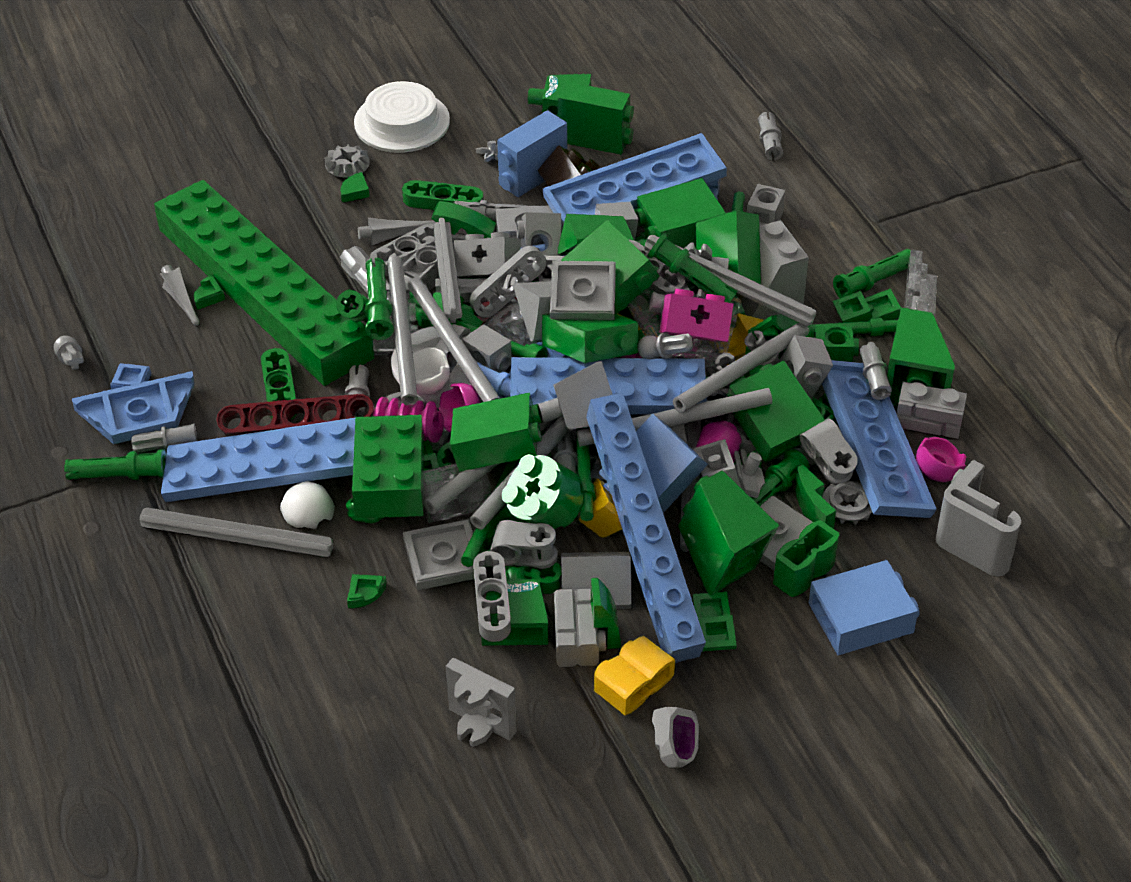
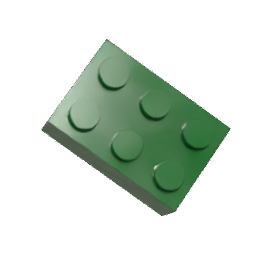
[352,415,424,518]

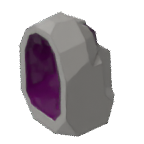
[652,707,699,769]

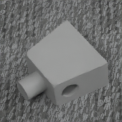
[539,361,612,429]

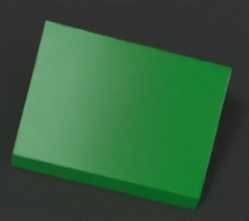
[558,214,634,255]

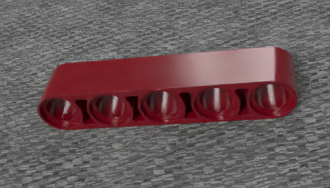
[216,394,375,437]

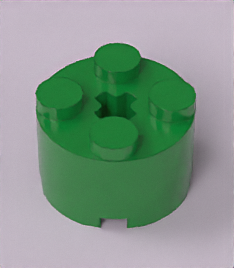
[502,454,584,529]

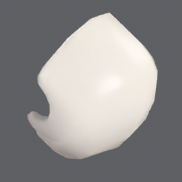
[413,348,450,395]
[280,481,335,529]

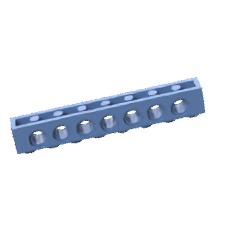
[586,392,706,663]

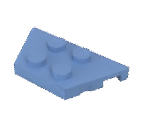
[72,371,195,444]

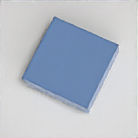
[110,363,151,389]

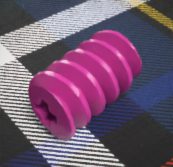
[372,397,444,443]

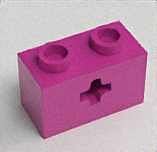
[659,289,733,343]

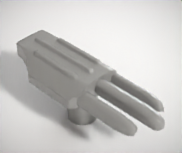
[734,449,765,498]

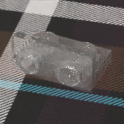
[904,250,937,317]

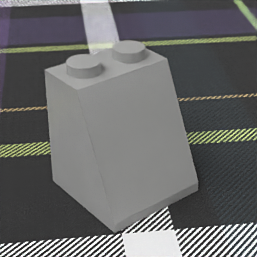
[736,220,809,320]

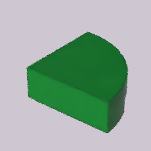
[340,172,370,203]
[194,275,225,310]
[347,574,387,608]

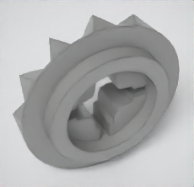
[324,144,370,177]
[823,480,872,525]

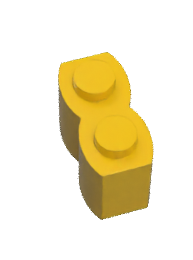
[594,636,675,715]

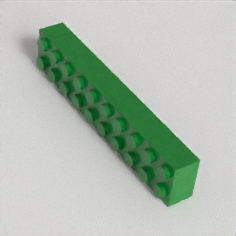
[154,180,375,386]

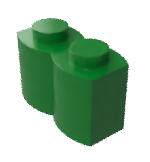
[773,520,840,597]

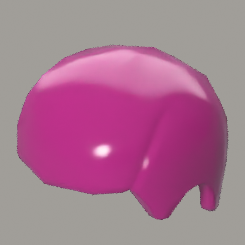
[439,383,481,432]
[916,437,966,483]

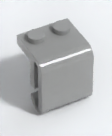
[936,460,1021,576]

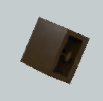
[537,145,601,186]

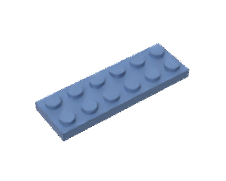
[543,133,727,228]
[510,357,707,414]
[822,360,937,518]
[161,418,355,502]

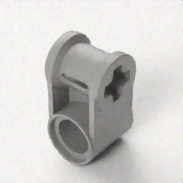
[403,246,439,293]
[800,418,858,485]
[490,520,558,569]

